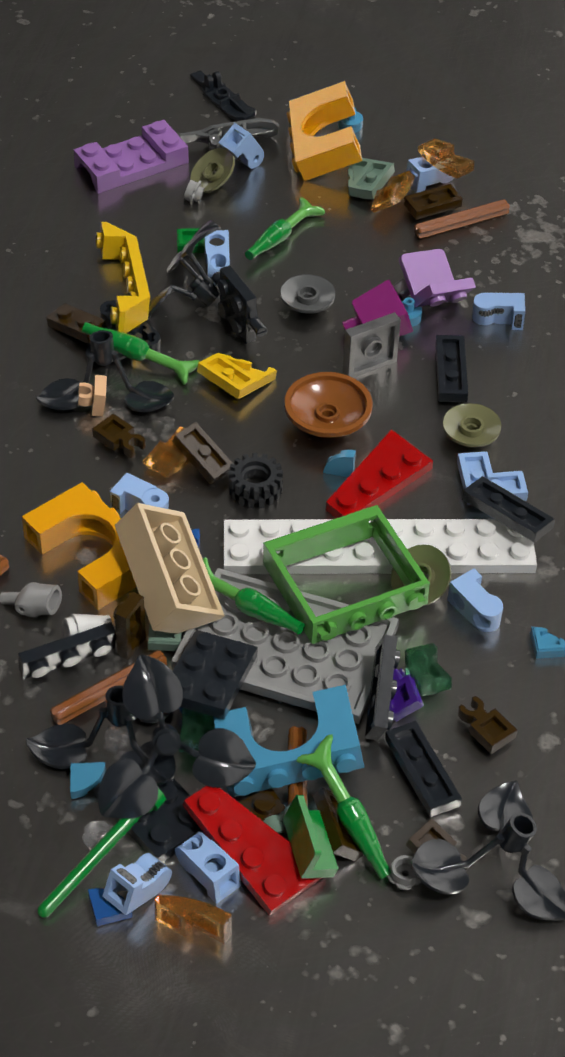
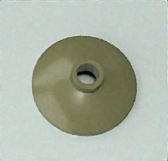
[190,148,235,193]
[443,403,502,447]
[391,544,451,606]

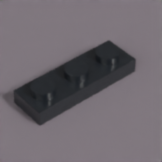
[435,335,468,402]
[462,476,555,543]
[18,622,116,680]
[365,634,400,741]
[385,721,462,817]

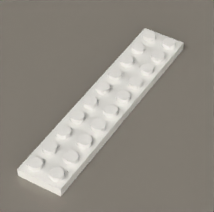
[224,519,537,574]

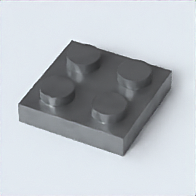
[343,312,401,378]

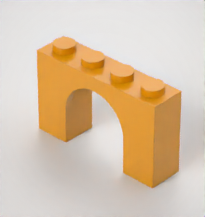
[287,81,362,181]
[22,482,137,610]

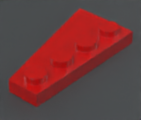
[326,429,433,518]
[183,786,322,916]

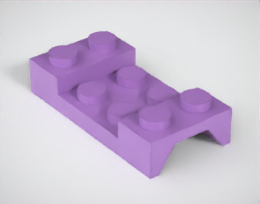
[73,120,189,194]

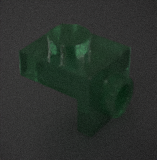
[405,643,452,696]
[179,708,215,753]

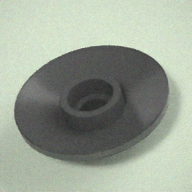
[280,274,335,313]

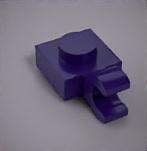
[389,668,424,722]

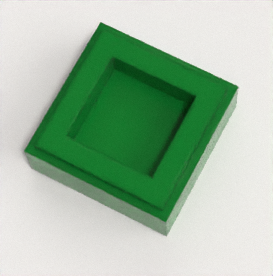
[177,228,204,253]

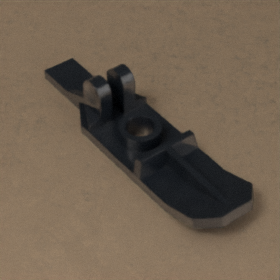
[190,70,257,121]

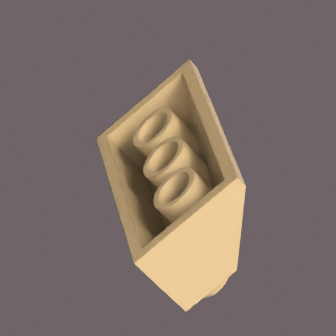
[115,503,225,634]

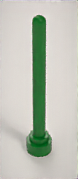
[37,788,167,918]

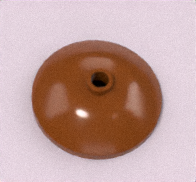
[284,372,373,438]

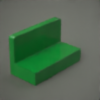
[283,795,338,879]

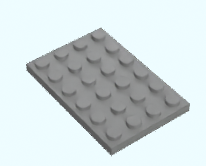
[171,568,399,724]

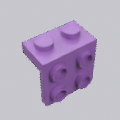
[399,249,476,307]

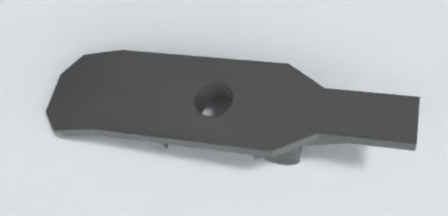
[179,118,279,151]

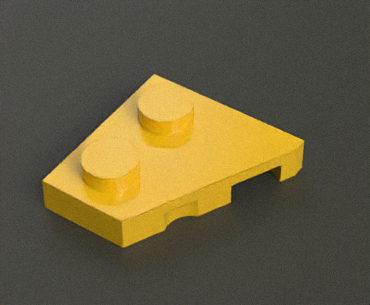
[197,353,277,399]

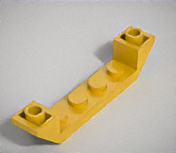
[95,222,150,333]

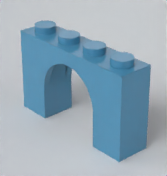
[213,685,365,797]

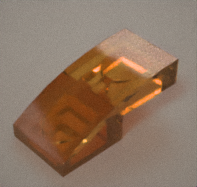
[418,138,474,179]
[371,171,415,213]
[142,426,190,478]
[155,895,232,944]

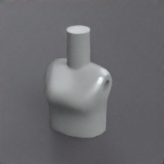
[0,582,62,618]

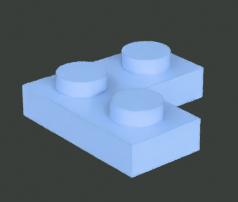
[457,451,528,505]

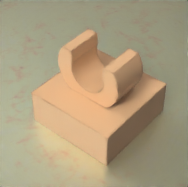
[78,375,107,417]

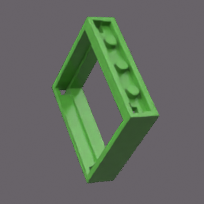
[263,505,430,644]

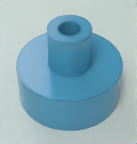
[338,107,363,133]
[401,297,422,327]

